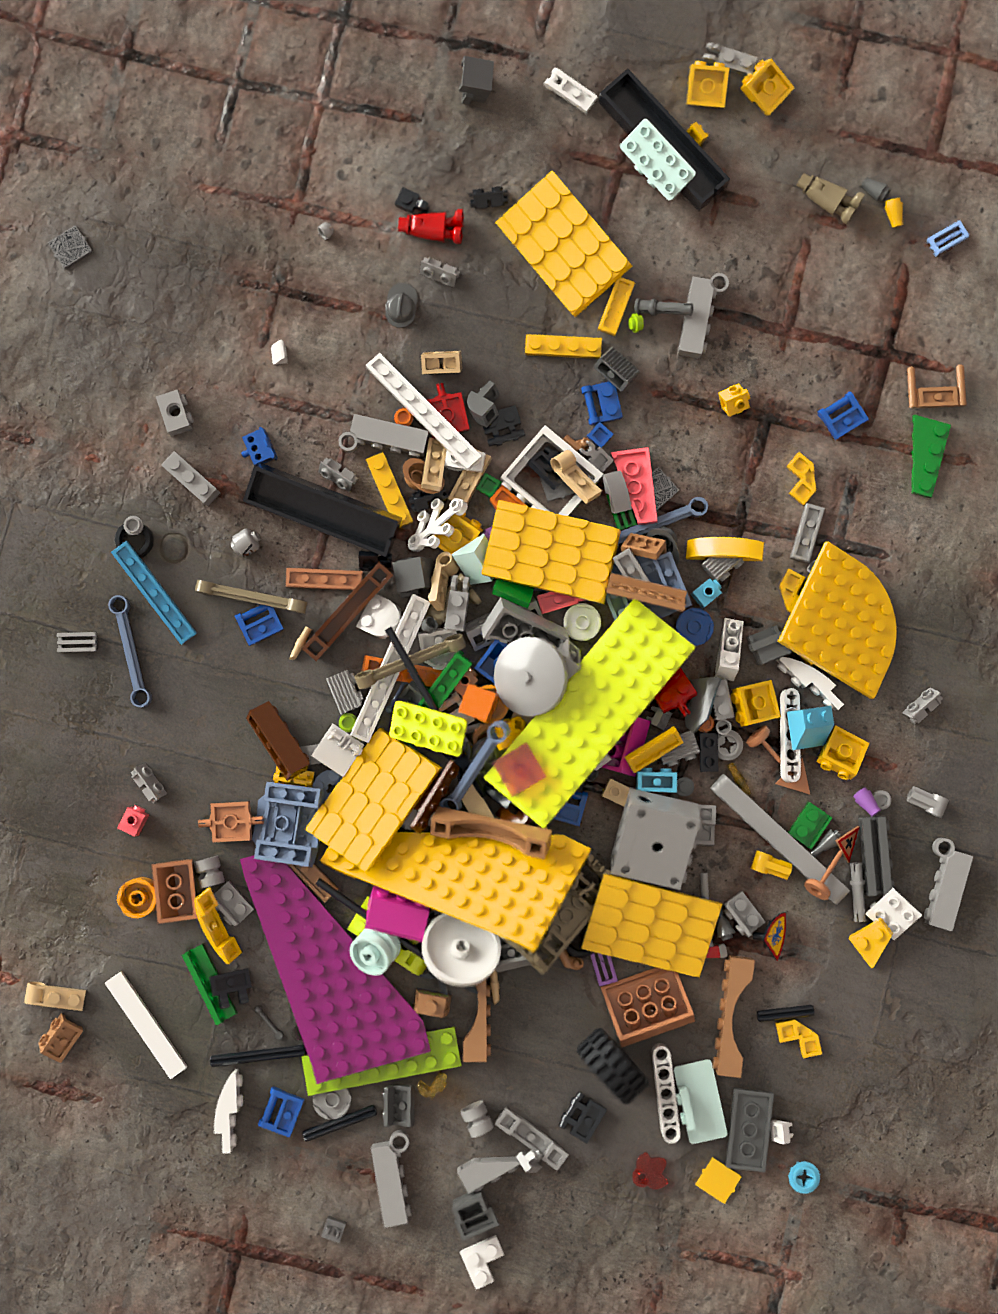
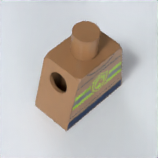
[413,988,452,1018]

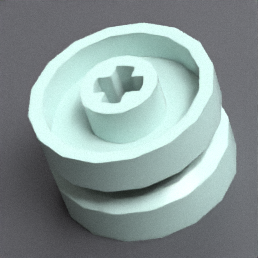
[350,929,401,975]

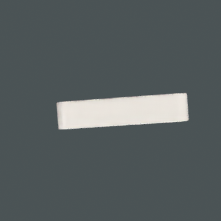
[651,1043,680,1143]

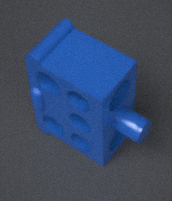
[241,427,278,465]

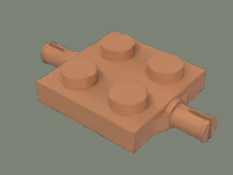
[198,801,264,842]

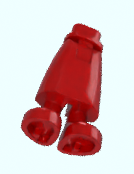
[398,209,464,245]

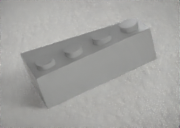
[481,597,569,648]

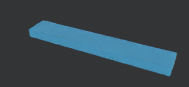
[111,541,197,645]

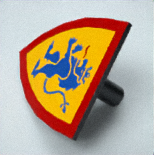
[753,912,786,961]

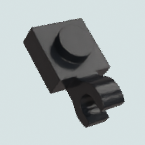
[395,187,430,214]
[358,551,392,571]

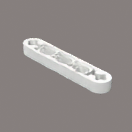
[780,688,801,783]

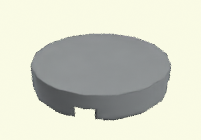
[313,1088,352,1120]

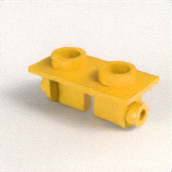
[273,766,315,788]

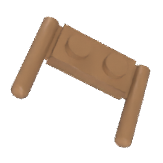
[907,364,966,409]

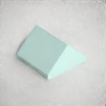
[451,533,494,585]

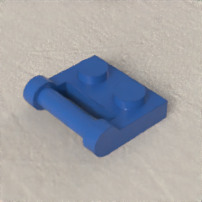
[581,381,623,425]
[817,392,869,440]
[235,605,284,646]
[554,791,588,826]
[258,1087,304,1138]

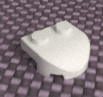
[356,594,402,639]
[418,628,458,670]

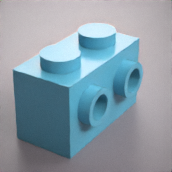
[636,768,677,792]

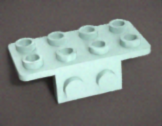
[620,119,696,200]
[673,1059,727,1144]

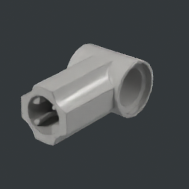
[907,786,949,818]

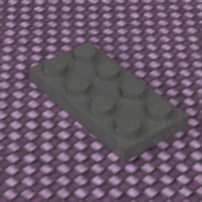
[725,1087,774,1172]

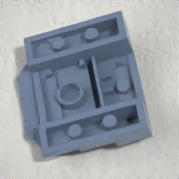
[606,552,692,620]
[252,782,325,867]

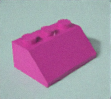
[602,717,651,777]
[365,886,429,942]

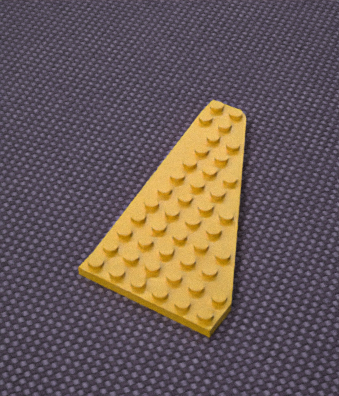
[320,832,591,953]

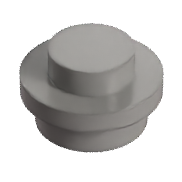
[124,516,143,535]

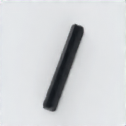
[303,1105,377,1142]

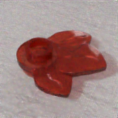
[632,1152,668,1190]

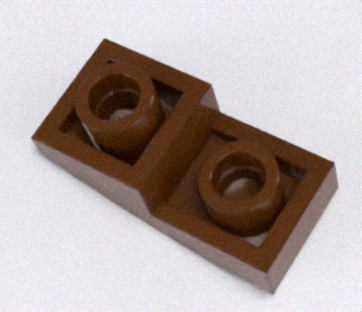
[495,806,532,825]

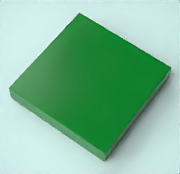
[492,579,534,608]

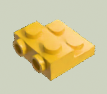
[740,59,795,116]
[686,61,729,108]
[433,512,483,554]
[730,680,781,727]
[817,725,869,780]

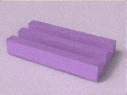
[590,953,618,987]

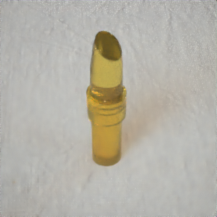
[727,762,751,794]

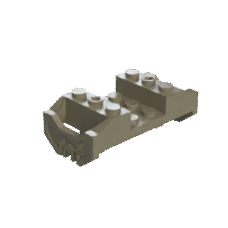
[500,854,613,974]

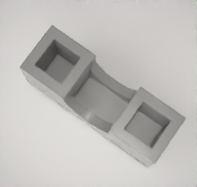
[161,451,221,506]

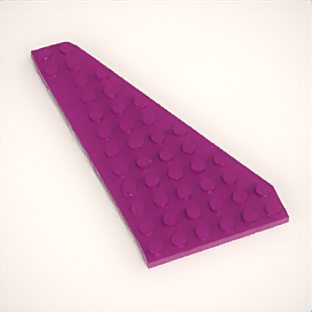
[240,855,431,1084]

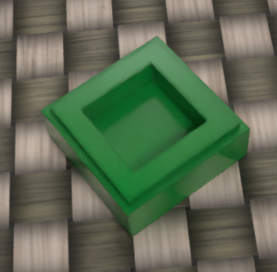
[476,473,502,498]

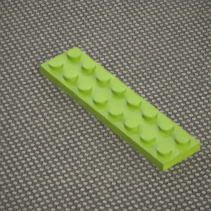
[301,1026,462,1096]

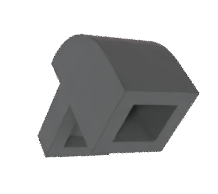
[467,380,500,428]

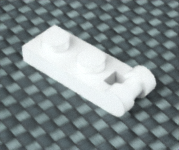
[544,68,598,114]

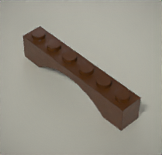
[302,561,394,661]

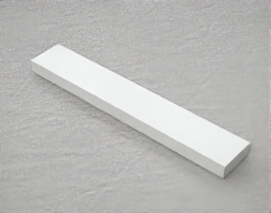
[105,971,188,1079]

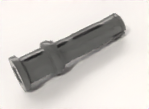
[634,298,694,316]

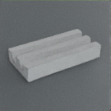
[57,632,97,652]

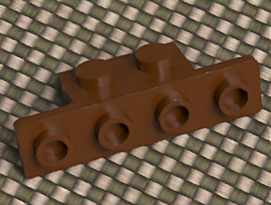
[410,760,459,834]

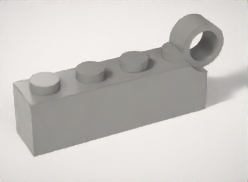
[677,273,729,359]
[339,414,429,458]
[924,838,973,931]
[371,1130,412,1228]

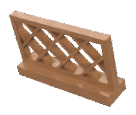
[606,573,687,611]

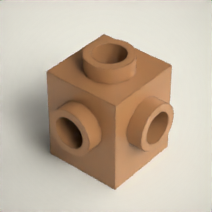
[454,668,479,697]

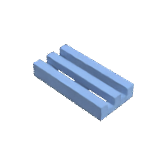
[926,220,969,256]

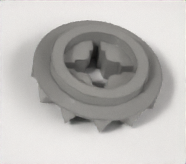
[718,730,743,760]

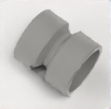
[194,856,225,889]
[460,1100,494,1138]

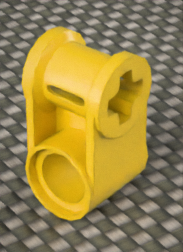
[495,716,525,750]

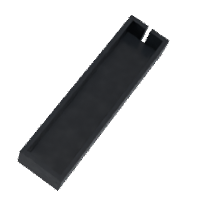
[598,68,730,211]
[243,463,402,557]

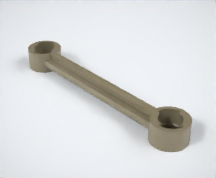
[195,580,308,614]
[354,633,466,689]

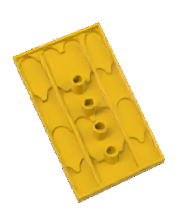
[495,170,633,317]
[481,500,621,604]
[305,728,442,872]
[581,873,723,978]

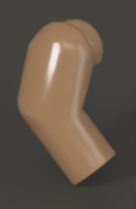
[563,435,590,452]
[559,948,584,970]

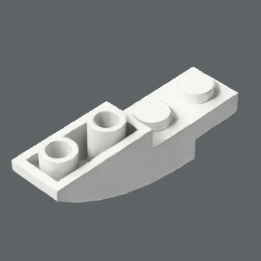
[776,657,844,710]
[214,1069,243,1153]

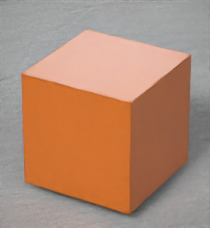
[458,684,499,723]

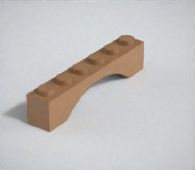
[431,807,552,859]
[712,955,755,1078]
[463,976,491,1062]

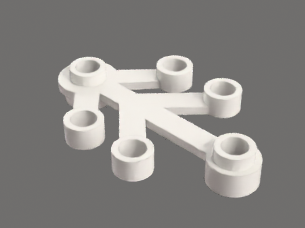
[408,498,468,552]

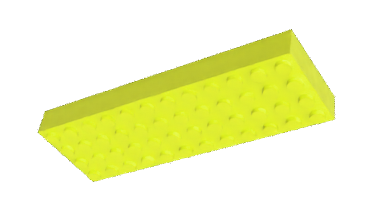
[484,599,695,829]

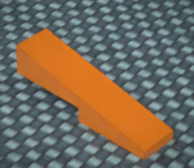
[361,655,442,687]

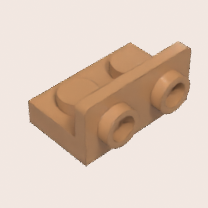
[621,533,667,560]
[39,1013,83,1063]

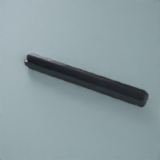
[210,1045,306,1067]

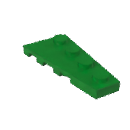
[912,415,951,498]

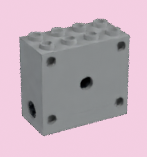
[610,788,703,890]

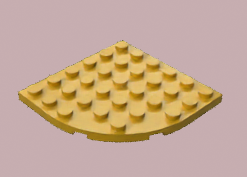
[778,542,896,699]

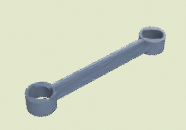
[617,497,708,547]
[108,595,152,708]
[440,720,510,811]

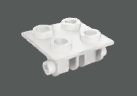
[311,723,364,777]
[865,888,922,940]

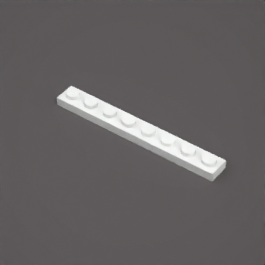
[366,353,482,471]
[350,594,430,743]

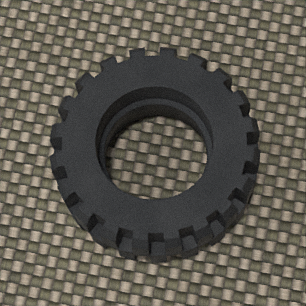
[577,1028,649,1105]

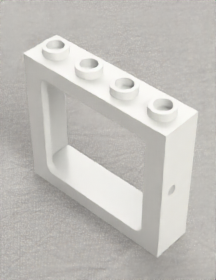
[501,425,603,516]

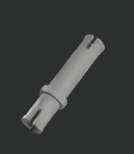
[850,862,867,922]

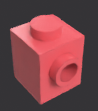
[118,805,149,837]

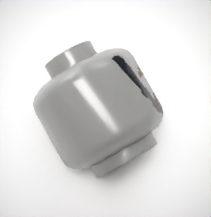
[231,528,260,557]

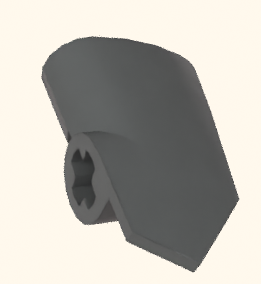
[685,677,721,733]

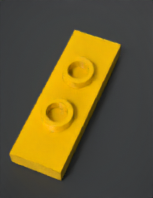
[598,277,635,336]
[625,726,683,774]

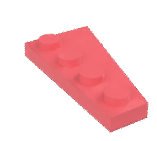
[611,447,658,525]

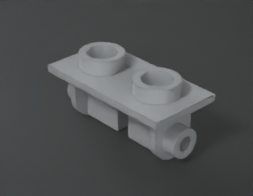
[419,257,460,287]
[318,457,358,492]
[902,687,943,725]
[131,763,167,804]

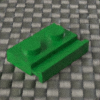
[787,802,832,850]

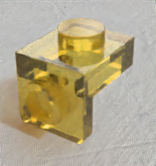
[417,1071,447,1099]

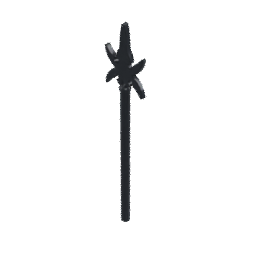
[385,627,486,798]
[315,878,478,996]

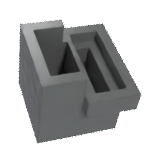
[459,56,494,105]
[393,557,434,598]
[746,625,791,666]
[452,1189,499,1241]

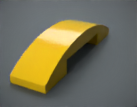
[686,537,764,561]
[195,888,242,964]

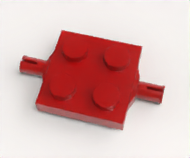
[427,383,470,438]
[654,667,697,717]

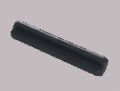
[757,1005,815,1022]

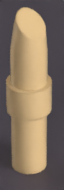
[289,626,312,660]
[490,970,500,1005]

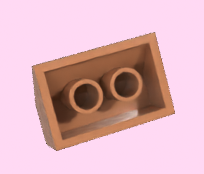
[152,859,198,924]

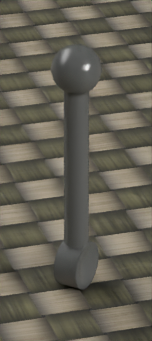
[255,1006,283,1039]

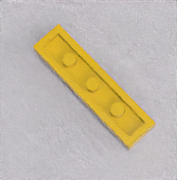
[525,334,602,359]
[366,452,413,528]

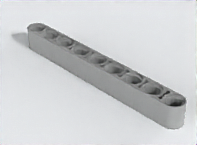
[710,774,850,905]

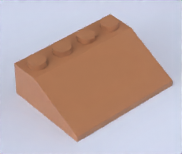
[601,967,695,1047]

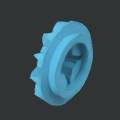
[788,1161,820,1194]

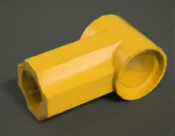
[751,851,792,880]

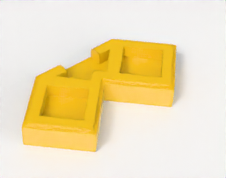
[786,452,816,505]
[779,569,806,613]
[775,1019,822,1058]

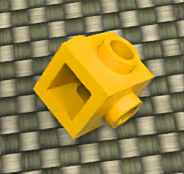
[718,384,750,417]

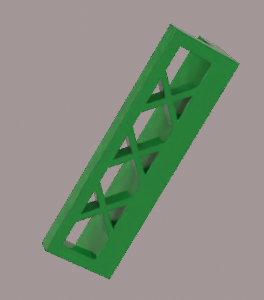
[418,650,473,709]
[182,943,238,1026]

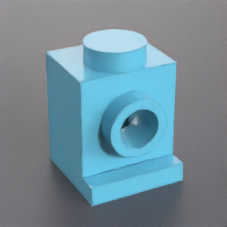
[690,578,722,609]

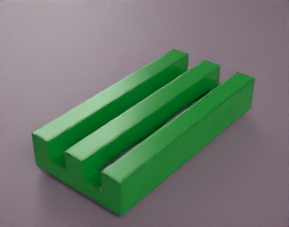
[606,494,637,530]

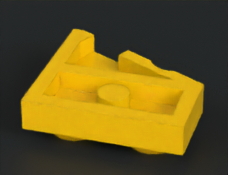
[849,918,893,968]

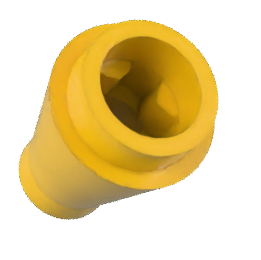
[884,198,903,228]

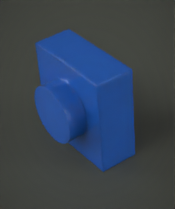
[587,422,614,448]

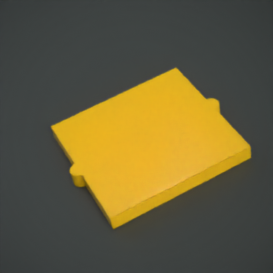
[695,1157,742,1204]

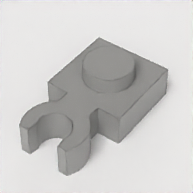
[579,441,614,473]

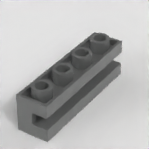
[858,816,895,896]

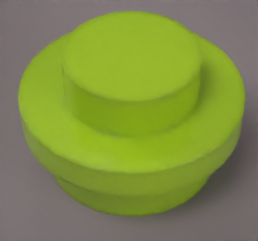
[628,313,644,333]
[339,713,357,732]

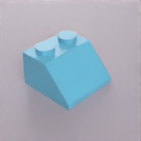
[787,706,834,750]

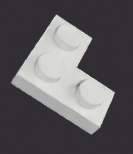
[460,1235,504,1290]

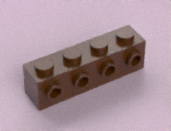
[246,701,310,781]

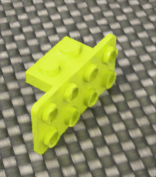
[389,700,467,756]

